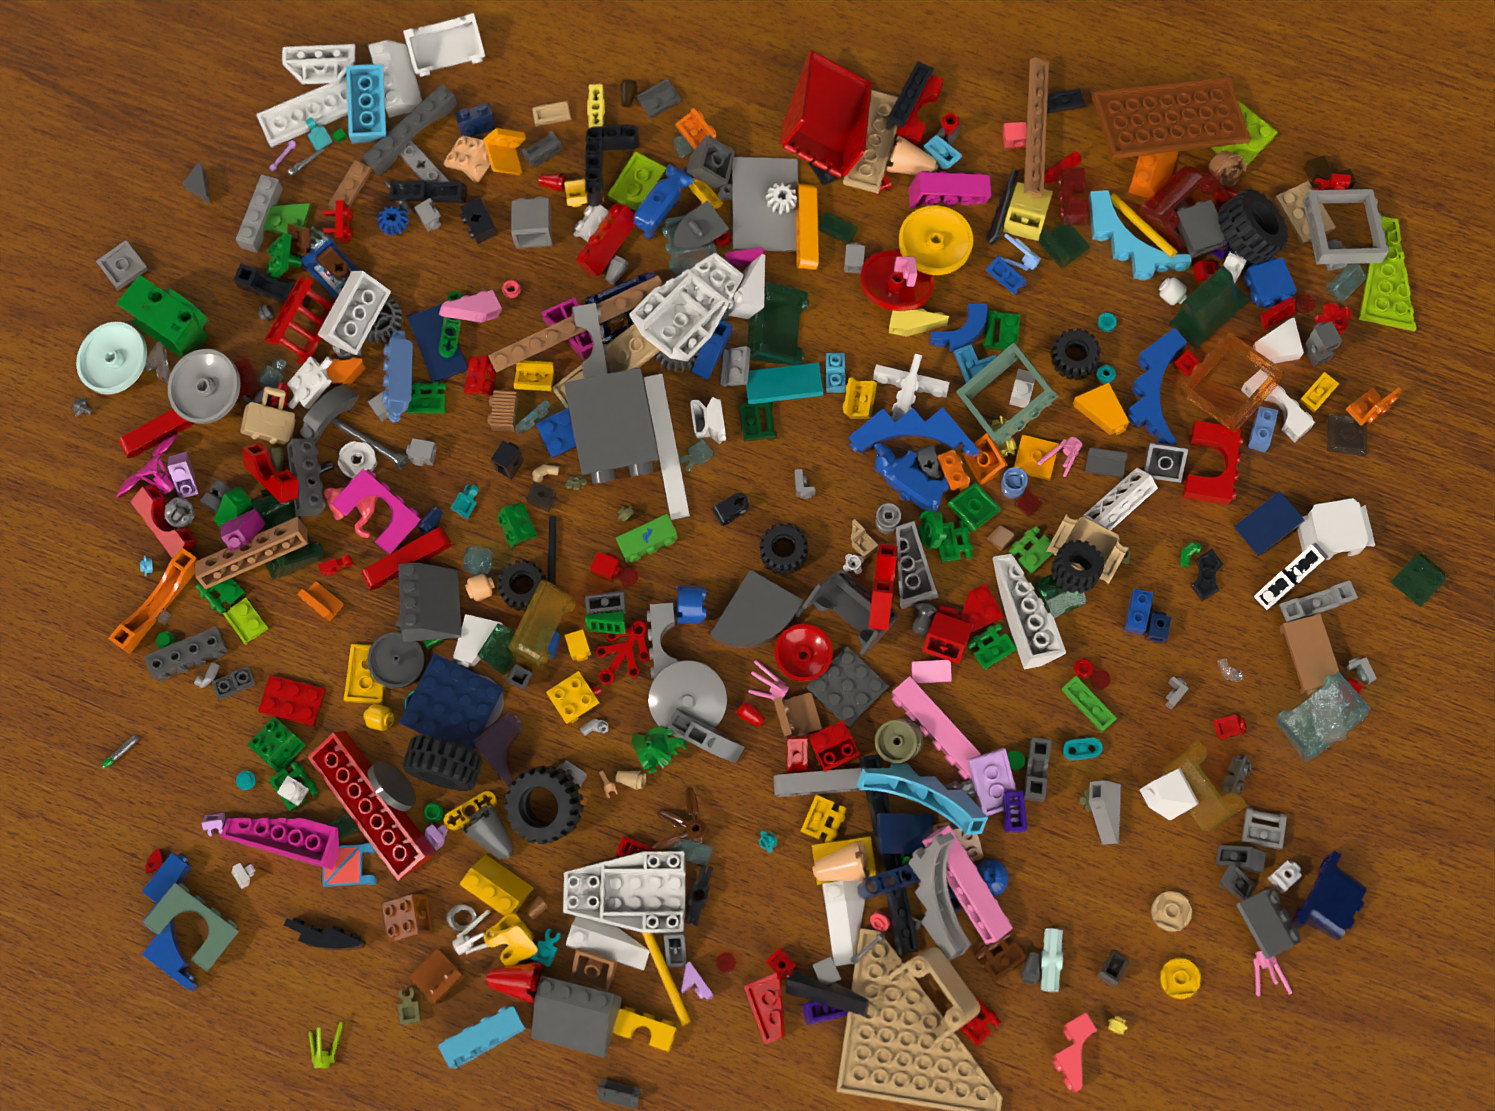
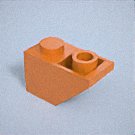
[326,357,366,390]

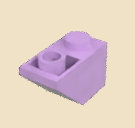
[168,452,199,498]

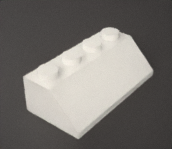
[369,40,422,118]
[317,271,391,355]

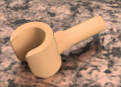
[599,771,617,798]

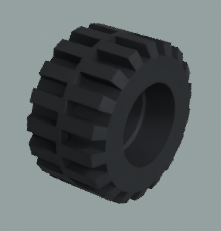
[1051,328,1101,380]
[760,523,808,575]
[1051,540,1105,594]
[498,560,548,612]

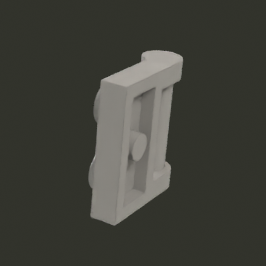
[1241,807,1287,850]

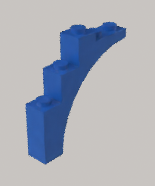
[1127,328,1187,446]

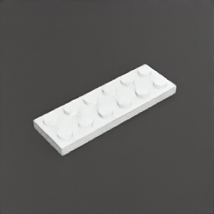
[256,77,348,147]

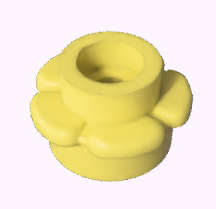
[1108,1017,1128,1034]

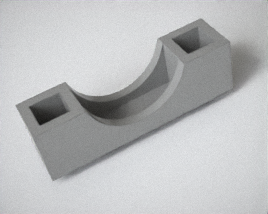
[236,175,283,253]
[572,303,611,378]
[647,603,677,679]

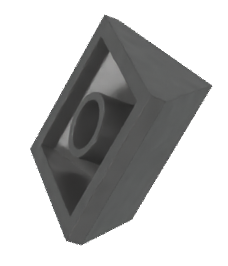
[1144,442,1188,483]

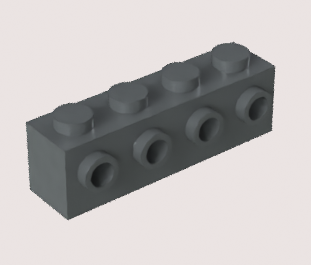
[287,439,325,516]
[144,626,229,681]

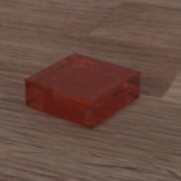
[1015,490,1042,517]

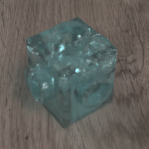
[463,546,493,576]

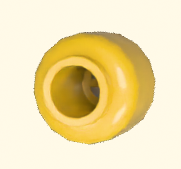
[363,704,394,731]

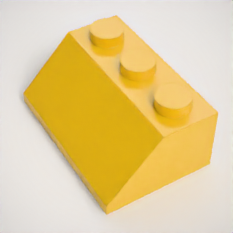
[459,854,534,916]

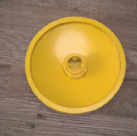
[899,206,973,275]

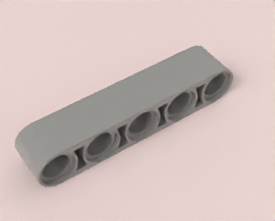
[773,768,863,797]

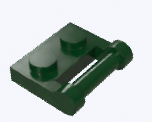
[739,402,777,442]

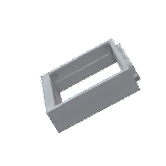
[1303,189,1389,264]

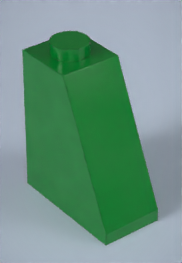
[214,486,252,528]

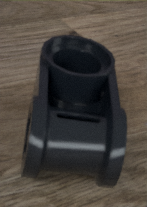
[711,493,749,526]

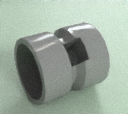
[875,503,901,534]

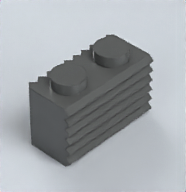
[585,591,627,615]

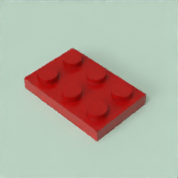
[258,675,326,727]

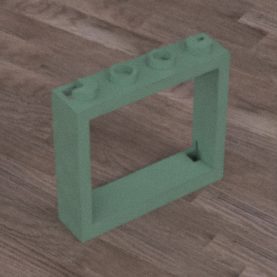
[956,343,1059,445]

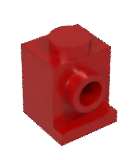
[765,948,796,981]

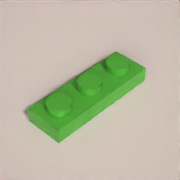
[1061,676,1117,733]

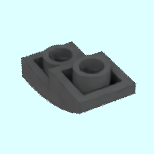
[211,666,255,701]

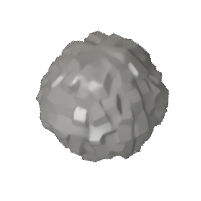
[164,497,195,528]

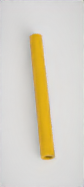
[1110,193,1177,258]
[642,933,691,1026]

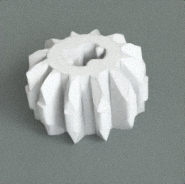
[766,182,797,214]

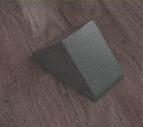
[182,163,211,204]
[664,932,687,967]
[1096,950,1129,987]

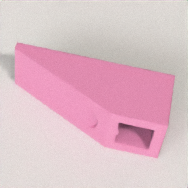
[439,290,502,322]

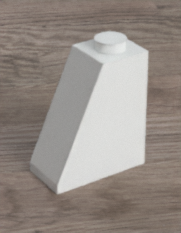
[1250,318,1303,367]
[453,614,505,668]

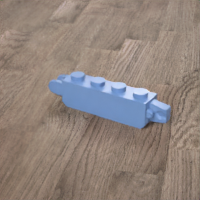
[382,330,413,422]

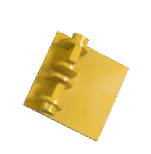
[546,671,599,724]

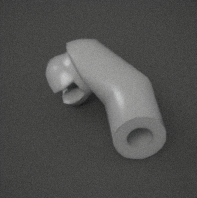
[194,663,220,688]
[579,719,609,736]

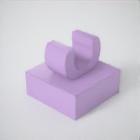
[202,813,226,836]
[424,824,449,851]

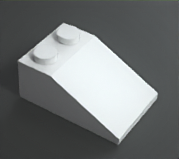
[727,254,765,319]

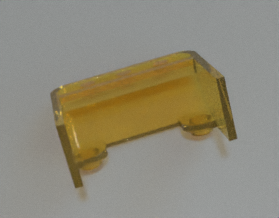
[509,579,576,672]

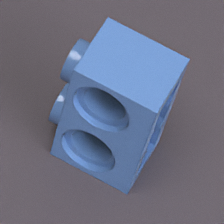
[1247,406,1278,452]

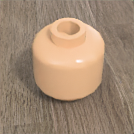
[465,573,495,601]

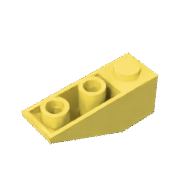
[889,309,949,337]

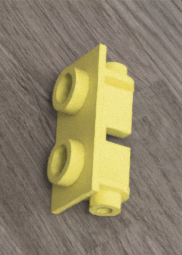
[991,416,1016,457]

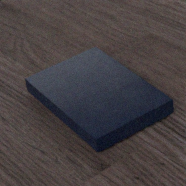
[1234,491,1305,557]
[876,813,933,855]

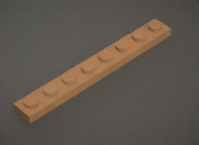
[1024,57,1049,198]

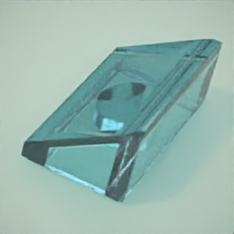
[1326,263,1367,302]

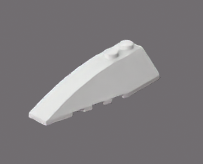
[993,554,1066,669]

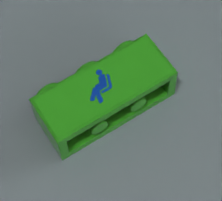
[615,514,678,563]

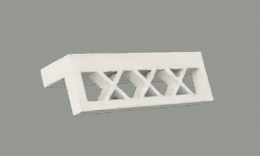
[1083,468,1158,530]

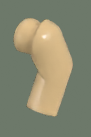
[532,464,559,482]

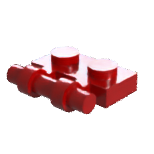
[959,993,1001,1047]

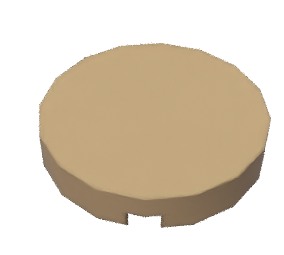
[1151,891,1192,932]

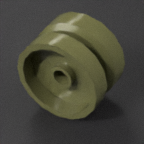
[875,718,923,763]

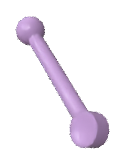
[270,140,296,171]

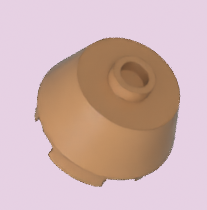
[1209,150,1247,188]

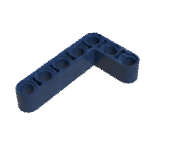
[857,865,963,913]

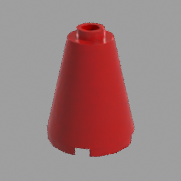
[486,963,544,1004]

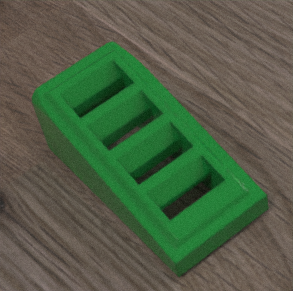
[585,611,626,634]

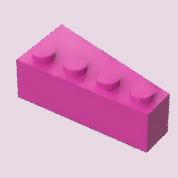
[908,171,991,208]

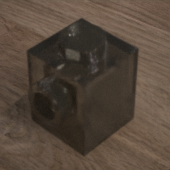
[526,482,558,512]

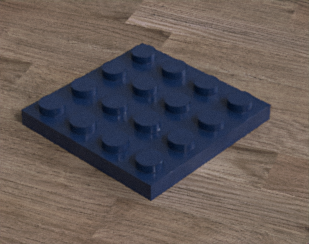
[399,653,504,751]

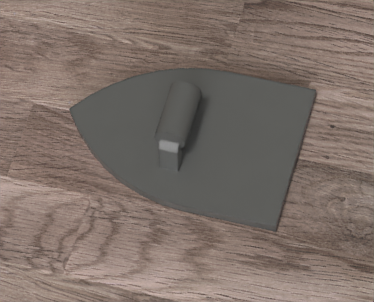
[673,200,729,249]

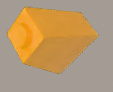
[1073,383,1129,435]

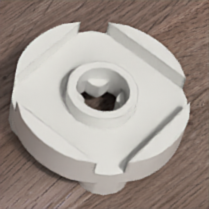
[338,441,377,479]

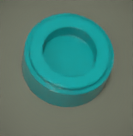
[1097,312,1117,332]

